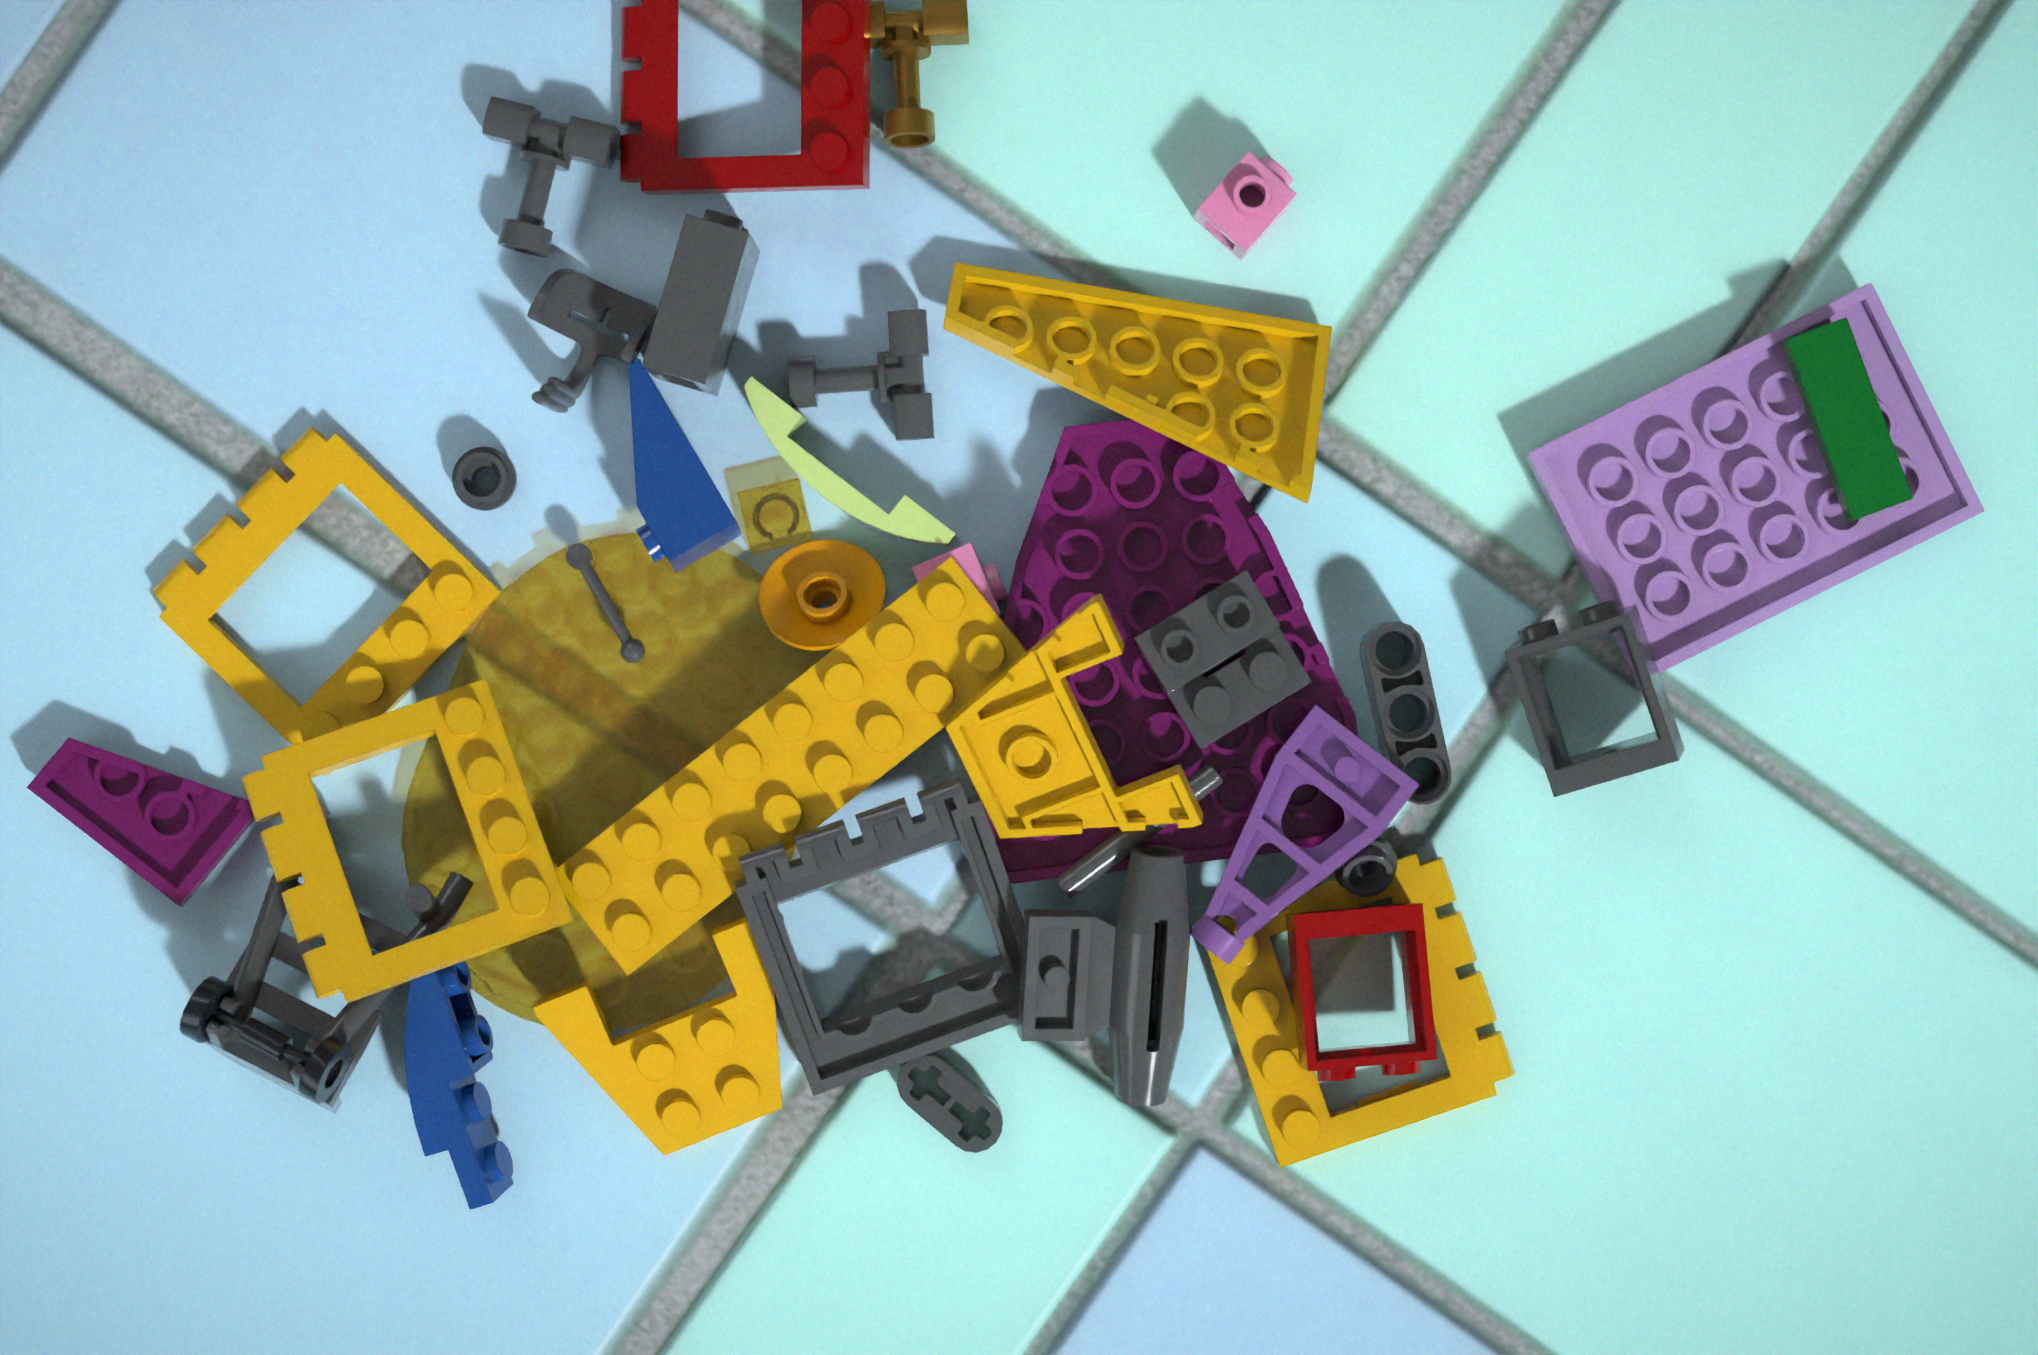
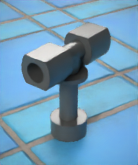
[482,96,620,257]
[788,309,935,441]

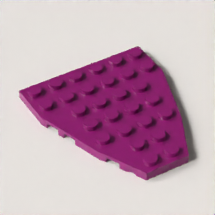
[982,419,1358,884]

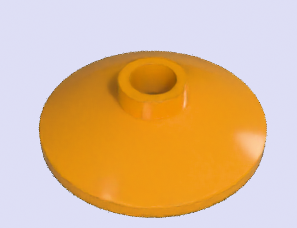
[759,539,887,651]

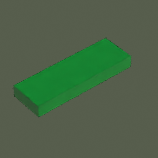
[1781,317,1913,522]

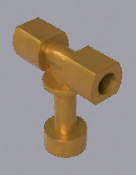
[870,0,969,148]

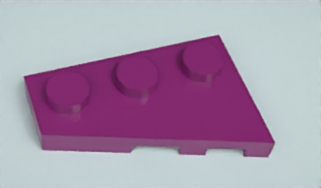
[26,737,255,907]

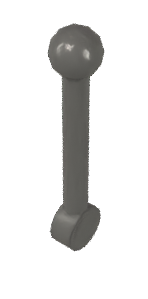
[566,544,645,664]

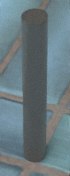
[1055,762,1223,899]

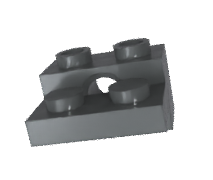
[1131,570,1312,749]

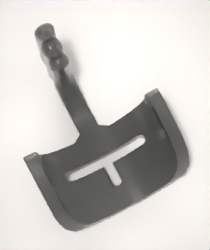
[527,269,658,413]

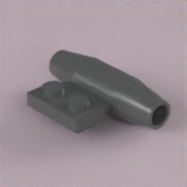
[1017,845,1191,1107]

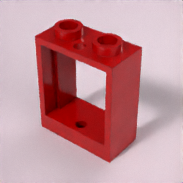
[1285,902,1437,1082]

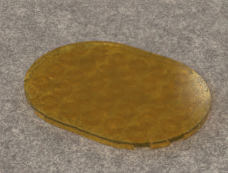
[401,532,821,1030]

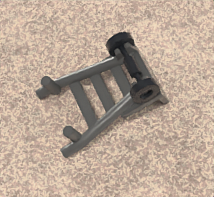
[179,806,474,1114]

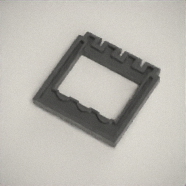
[734,777,1024,1096]

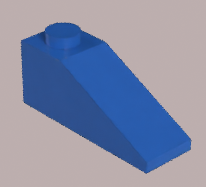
[628,359,742,573]

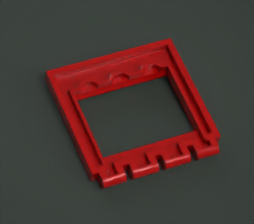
[620,0,871,195]

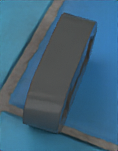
[897,1052,1003,1153]

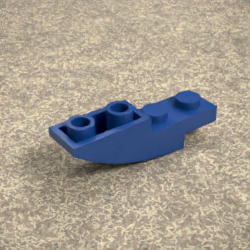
[404,961,514,1210]

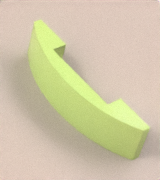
[743,376,957,546]

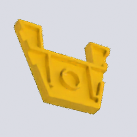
[946,593,1203,839]
[532,916,782,1156]

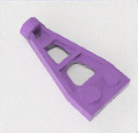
[1190,705,1420,964]

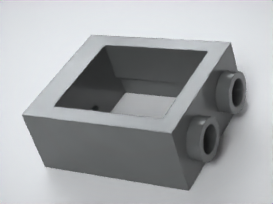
[1505,599,1685,797]

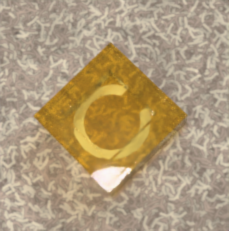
[737,478,815,555]

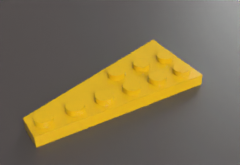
[943,262,1332,504]

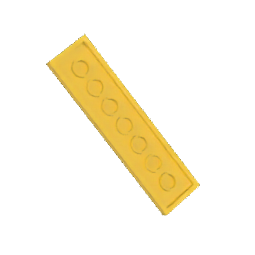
[555,556,1027,976]

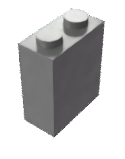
[642,209,760,397]

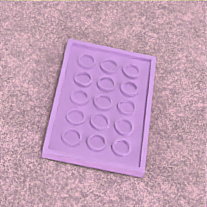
[1524,282,1985,682]

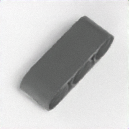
[1359,622,1451,805]

